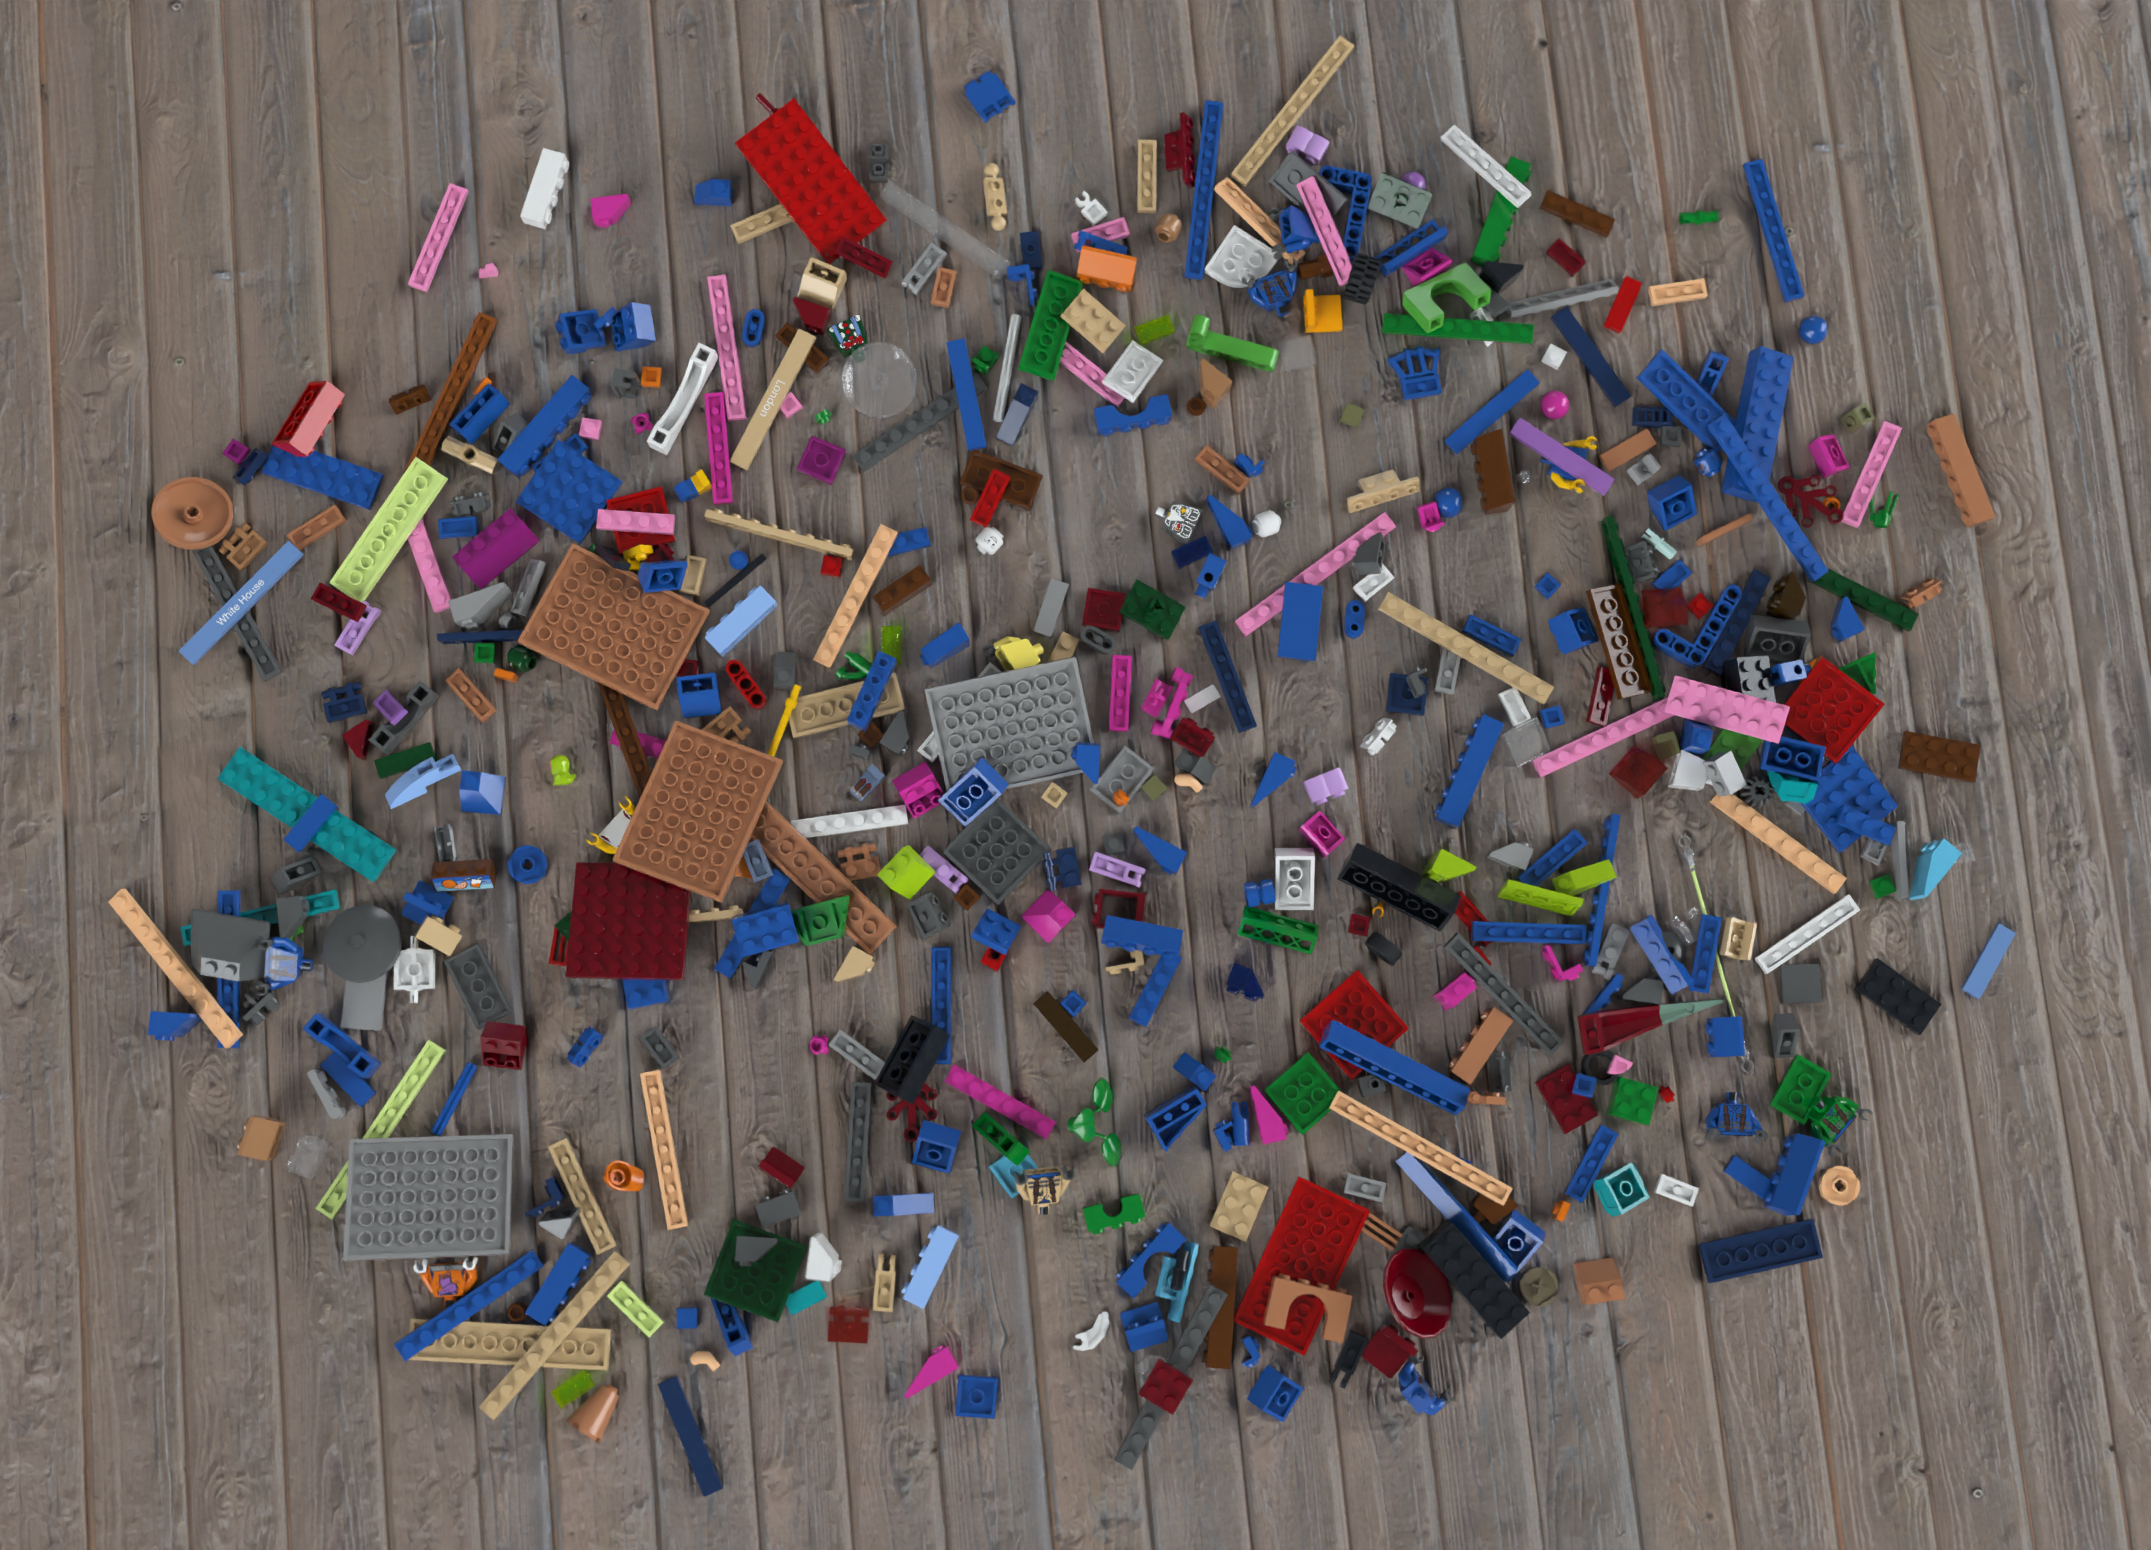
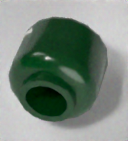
[507,644,537,672]

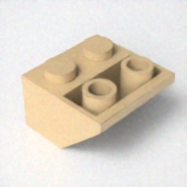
[798,257,847,312]

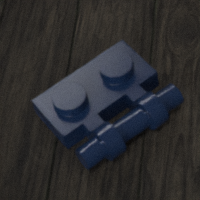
[321,682,367,723]
[1042,846,1082,891]

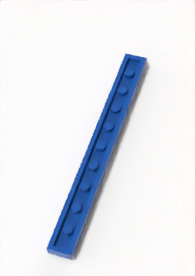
[1184,100,1224,280]
[1707,414,1829,582]

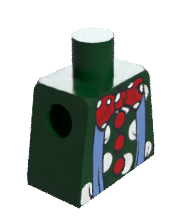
[827,314,868,363]

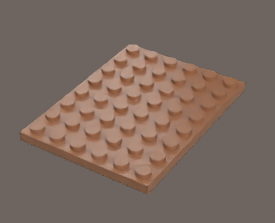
[518,543,711,711]
[613,721,783,903]

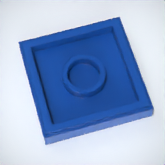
[955,1374,998,1419]

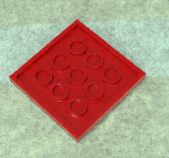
[1783,657,1885,764]
[1299,970,1409,1080]

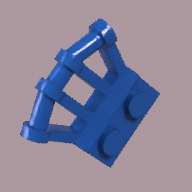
[1387,346,1442,401]

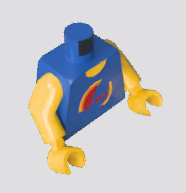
[1540,436,1598,493]

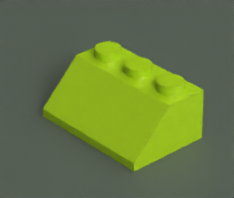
[1421,849,1476,884]

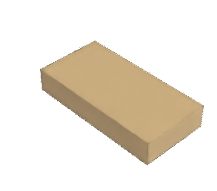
[679,555,707,596]

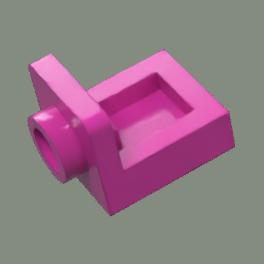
[1416,501,1444,532]

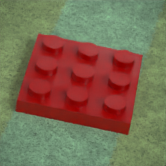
[606,486,676,556]

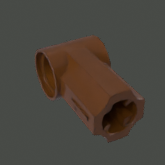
[1297,254,1334,280]

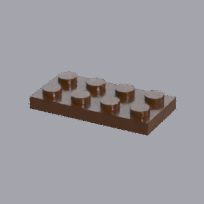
[1898,731,1981,783]

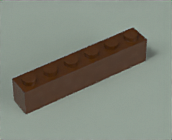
[1202,1245,1238,1369]

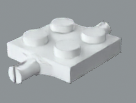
[394,936,435,1003]

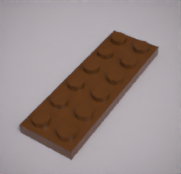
[1586,584,1653,700]

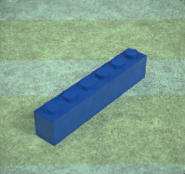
[497,375,592,479]
[1434,714,1504,829]

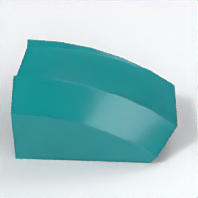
[1767,770,1818,805]
[1594,1162,1650,1217]

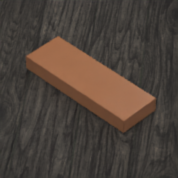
[1599,428,1657,473]
[1195,444,1250,495]
[286,504,347,550]
[1696,513,1753,547]
[445,668,498,723]

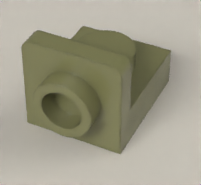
[1840,403,1875,434]

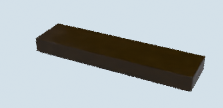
[1033,991,1098,1063]

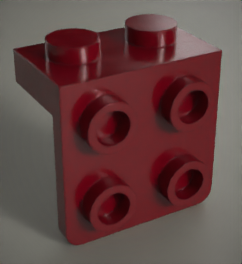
[1362,1323,1418,1379]

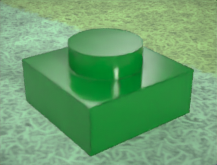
[474,643,496,664]
[1869,874,1896,899]

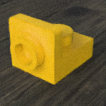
[623,545,654,571]

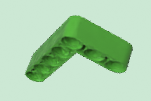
[1186,315,1279,371]

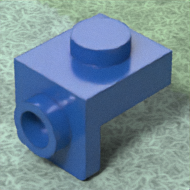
[1241,1334,1261,1368]

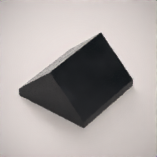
[1479,261,1524,294]

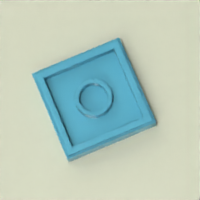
[989,1155,1038,1198]

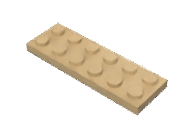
[784,673,905,739]

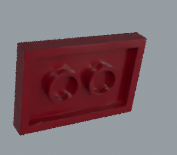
[1535,1064,1598,1134]

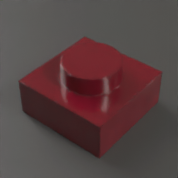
[1347,914,1371,937]

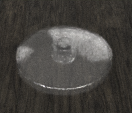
[841,342,917,419]

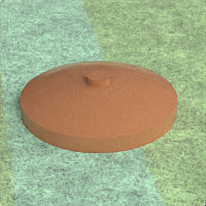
[151,477,234,550]

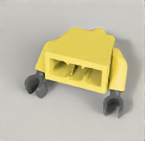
[983,636,1043,671]

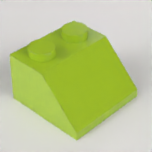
[877,845,936,900]

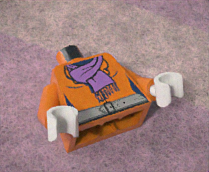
[414,1256,478,1308]

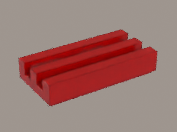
[548,927,569,967]

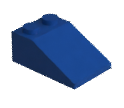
[938,757,1009,827]
[1491,1209,1546,1284]

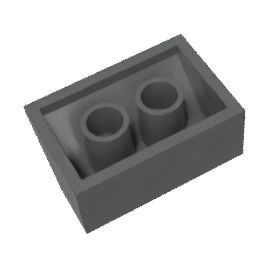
[1744,614,1812,663]

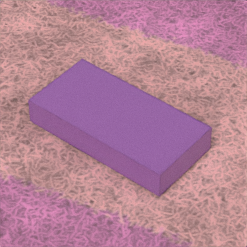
[373,690,408,726]

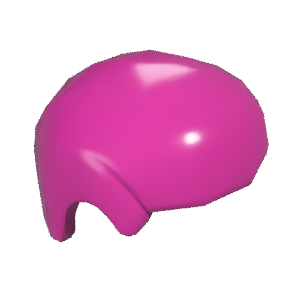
[1540,391,1569,420]

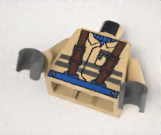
[1014,1166,1075,1215]

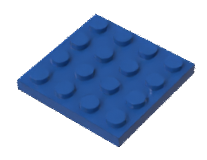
[515,440,623,545]
[1801,746,1898,853]

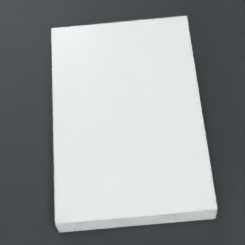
[1102,340,1164,403]

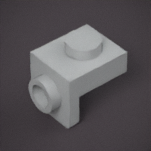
[1626,453,1661,485]

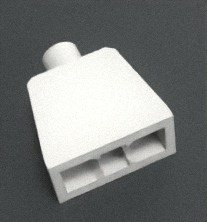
[1668,750,1713,791]

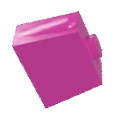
[1433,971,1477,1011]

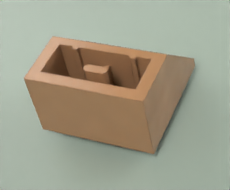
[237,1115,286,1161]

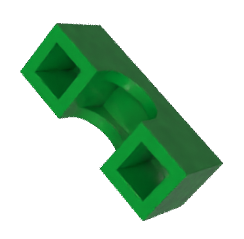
[1082,1193,1146,1234]

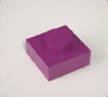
[222,439,251,465]

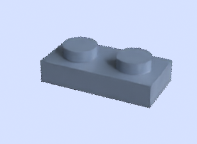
[743,839,773,883]

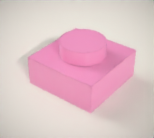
[579,417,602,441]

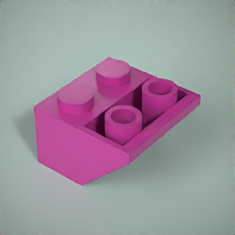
[892,762,944,819]

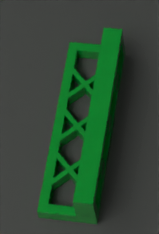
[1237,906,1319,955]

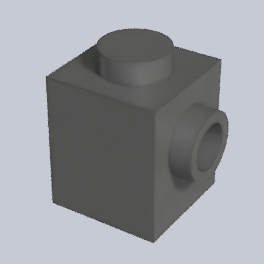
[1356,1074,1388,1097]

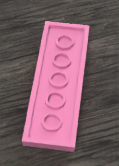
[1664,675,1790,744]

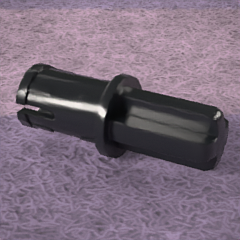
[1170,1250,1190,1291]

